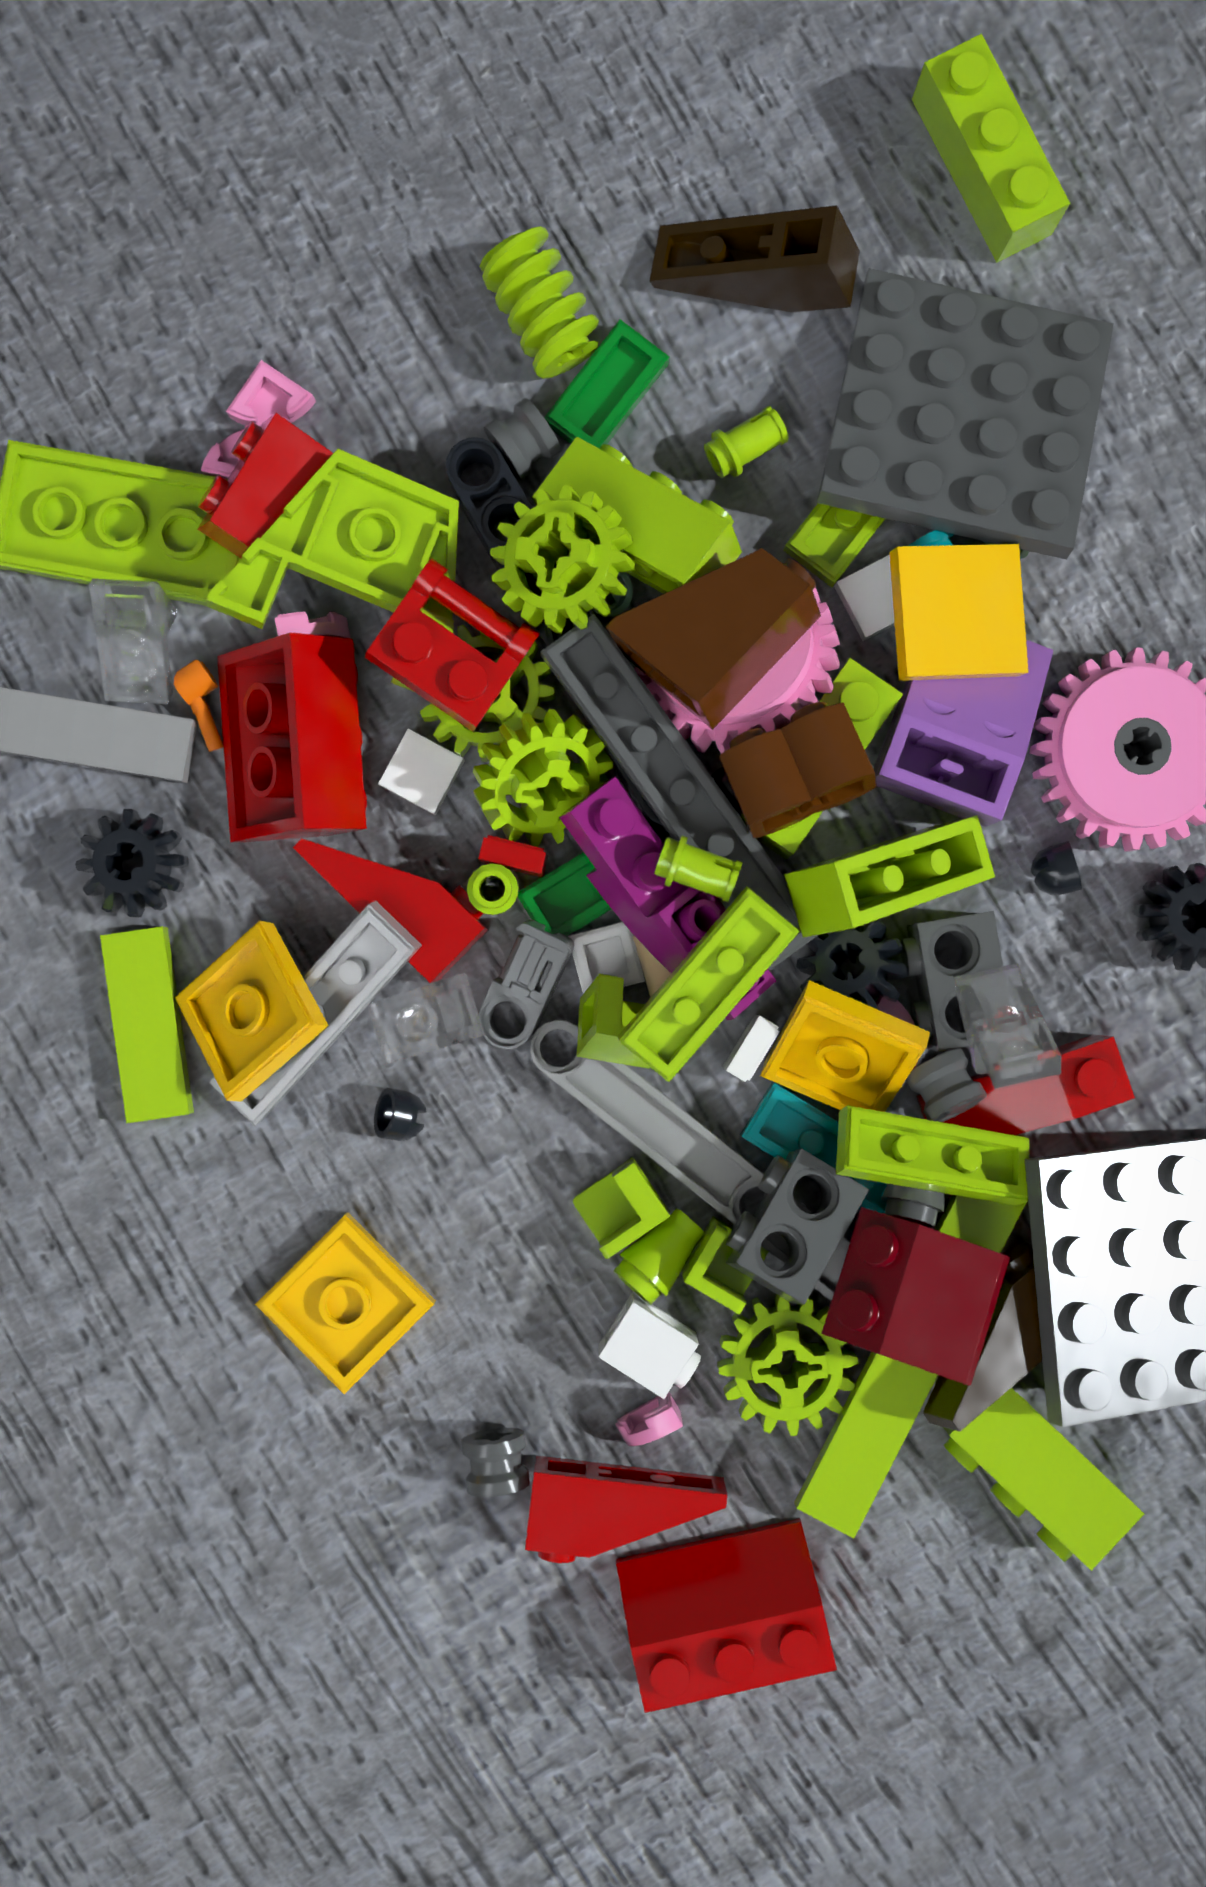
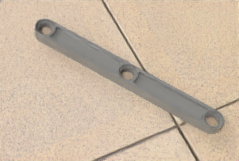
[530,1019,939,1383]

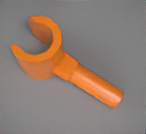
[174,660,224,752]

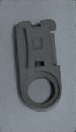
[478,920,574,1049]

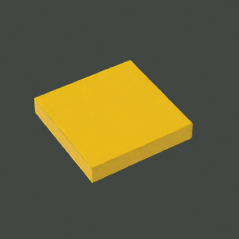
[889,544,1029,681]
[175,920,329,1102]
[760,980,930,1112]
[255,1212,436,1394]

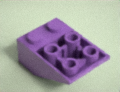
[873,640,1053,827]

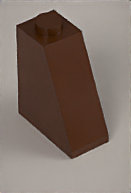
[606,548,821,730]

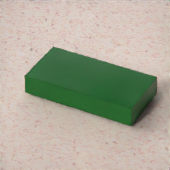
[544,319,670,448]
[518,852,612,936]

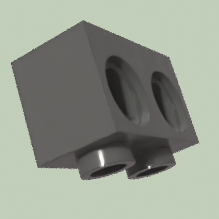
[900,911,1015,1051]
[726,1148,869,1305]

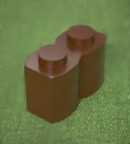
[719,702,877,839]

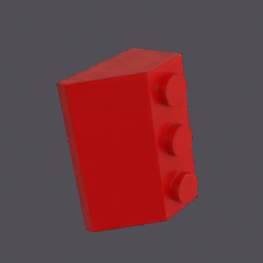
[217,632,367,843]
[616,1518,837,1713]

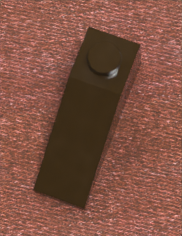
[649,205,860,313]
[923,1242,1042,1432]

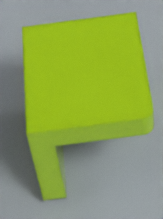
[577,973,650,1069]
[573,1157,670,1259]
[681,1216,769,1314]

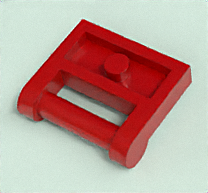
[365,558,540,732]

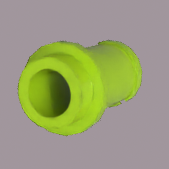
[704,405,789,478]
[654,835,743,903]
[467,863,519,915]

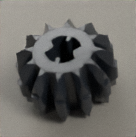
[75,809,189,918]
[1133,863,1206,971]
[796,920,908,1010]

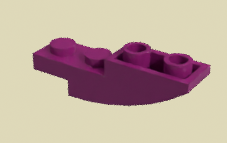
[559,777,776,1021]

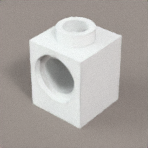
[598,1291,701,1399]

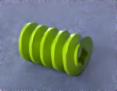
[479,226,599,379]

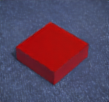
[478,835,548,878]

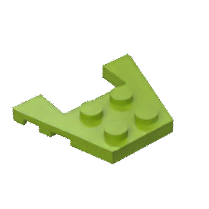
[206,449,459,693]

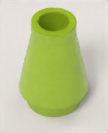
[613,1208,705,1305]

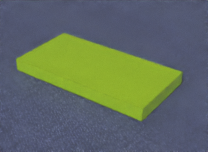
[0,440,241,606]

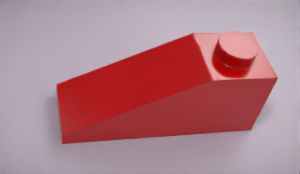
[293,838,488,983]
[916,1035,1135,1135]
[525,1455,728,1563]

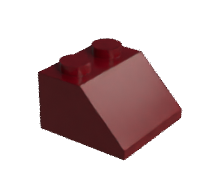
[821,1207,1010,1386]

